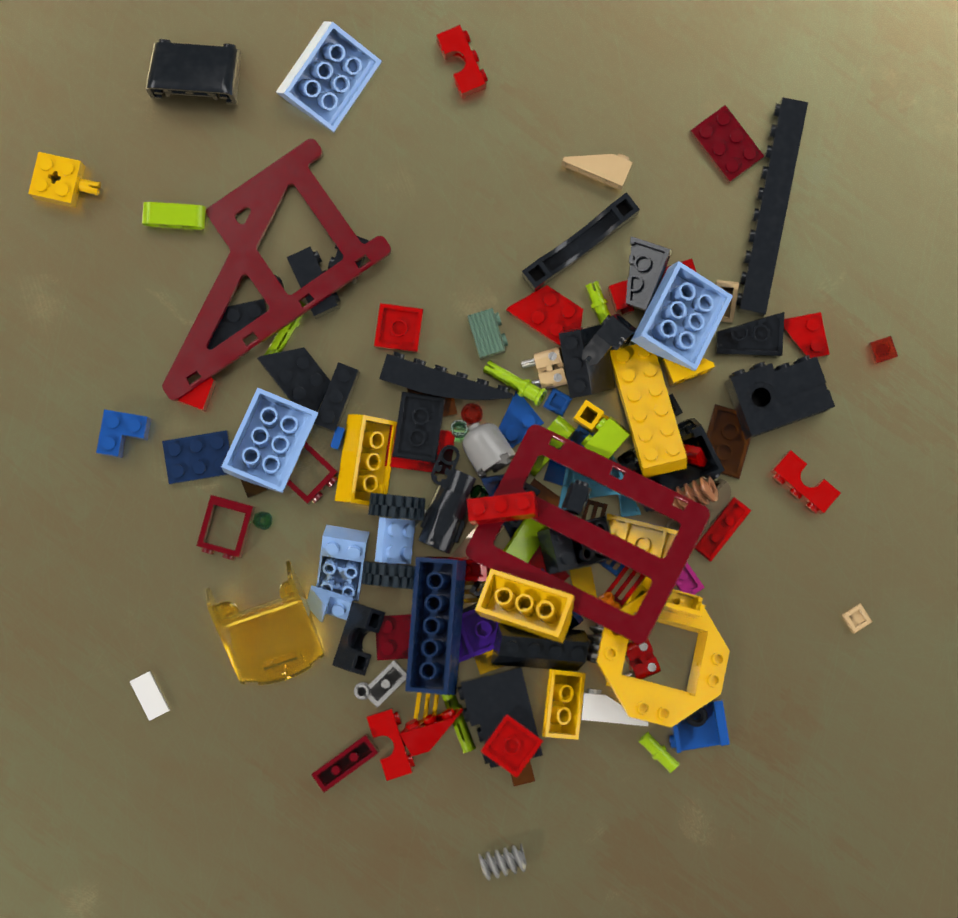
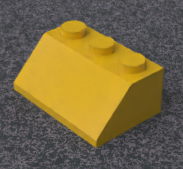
[542,669,586,740]

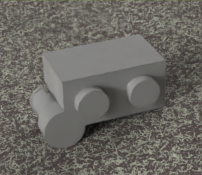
[354,660,407,707]

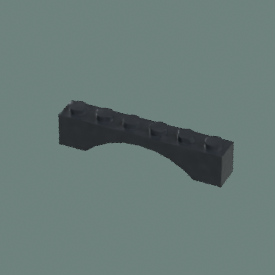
[521,192,640,292]

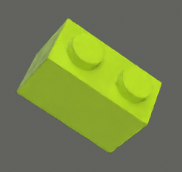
[581,416,631,459]

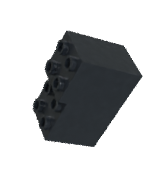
[725,355,835,440]
[457,667,543,768]

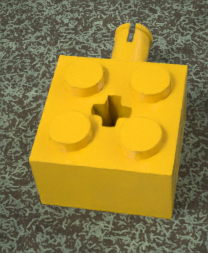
[28,152,101,208]

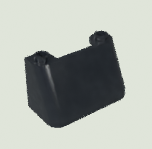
[146,39,241,104]
[617,418,725,512]

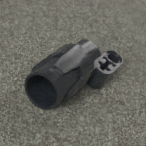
[418,445,476,554]

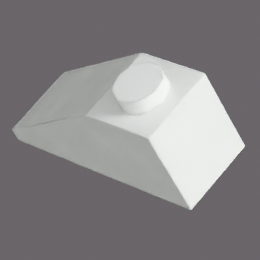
[581,689,648,726]

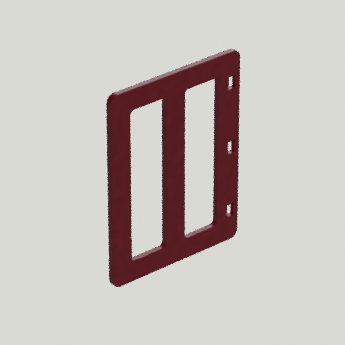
[466,424,710,644]

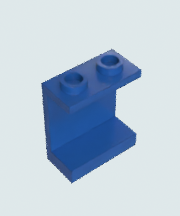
[669,700,730,753]

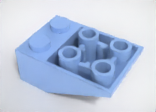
[316,525,370,602]

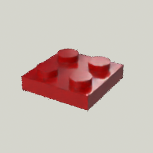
[374,303,423,353]
[480,714,543,778]

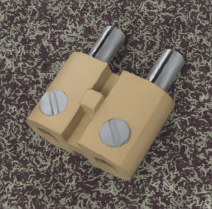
[521,347,568,389]

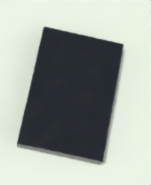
[392,392,446,463]

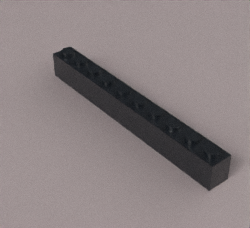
[736,97,808,317]

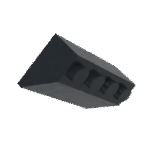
[491,623,590,671]

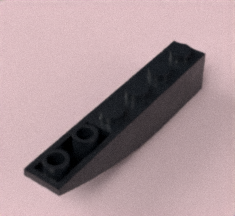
[379,351,514,400]

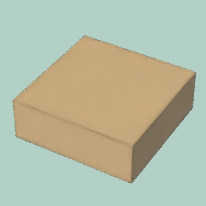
[841,603,873,634]

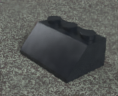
[559,324,616,398]

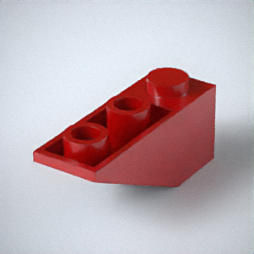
[400,707,463,756]

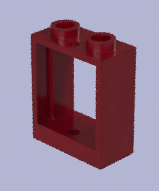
[287,442,339,505]
[196,495,256,561]

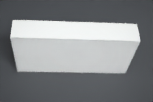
[129,671,170,721]

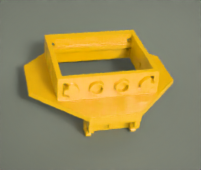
[596,589,730,727]

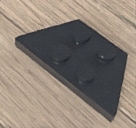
[257,347,331,412]

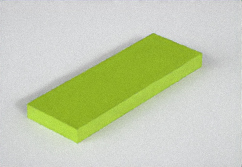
[503,519,549,563]

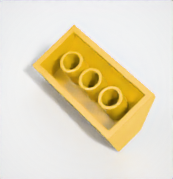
[335,414,397,506]
[475,569,575,644]

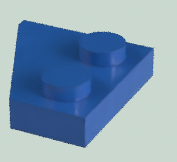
[499,391,544,449]

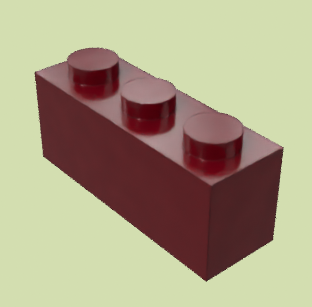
[311,734,380,792]

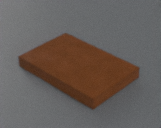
[706,404,751,479]

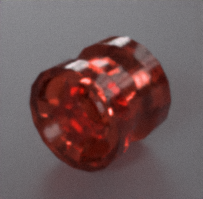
[461,403,483,426]

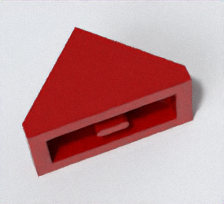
[177,377,216,412]

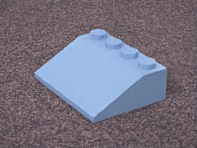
[276,21,382,132]
[631,261,733,371]
[221,388,319,493]

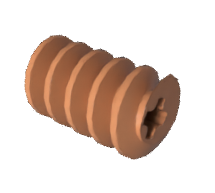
[672,476,718,511]

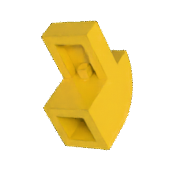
[573,400,610,435]

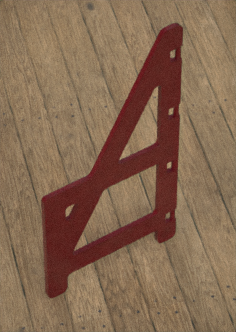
[162,138,392,401]

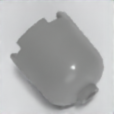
[462,422,515,478]

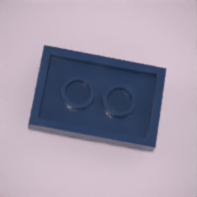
[162,430,230,485]

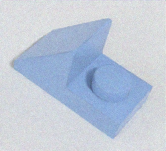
[306,585,353,622]

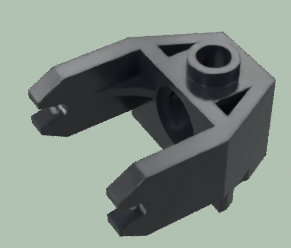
[582,313,636,366]

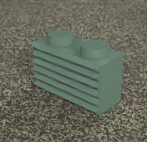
[467,308,508,360]

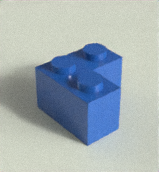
[96,409,152,458]

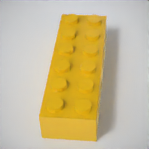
[610,344,687,478]

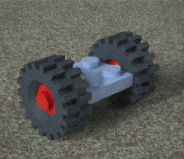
[361,493,426,589]

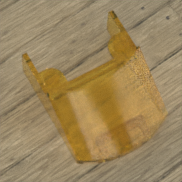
[205,560,324,685]

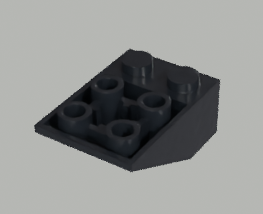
[537,516,612,574]

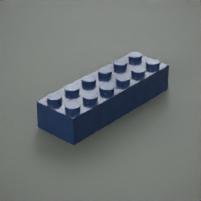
[405,557,467,695]

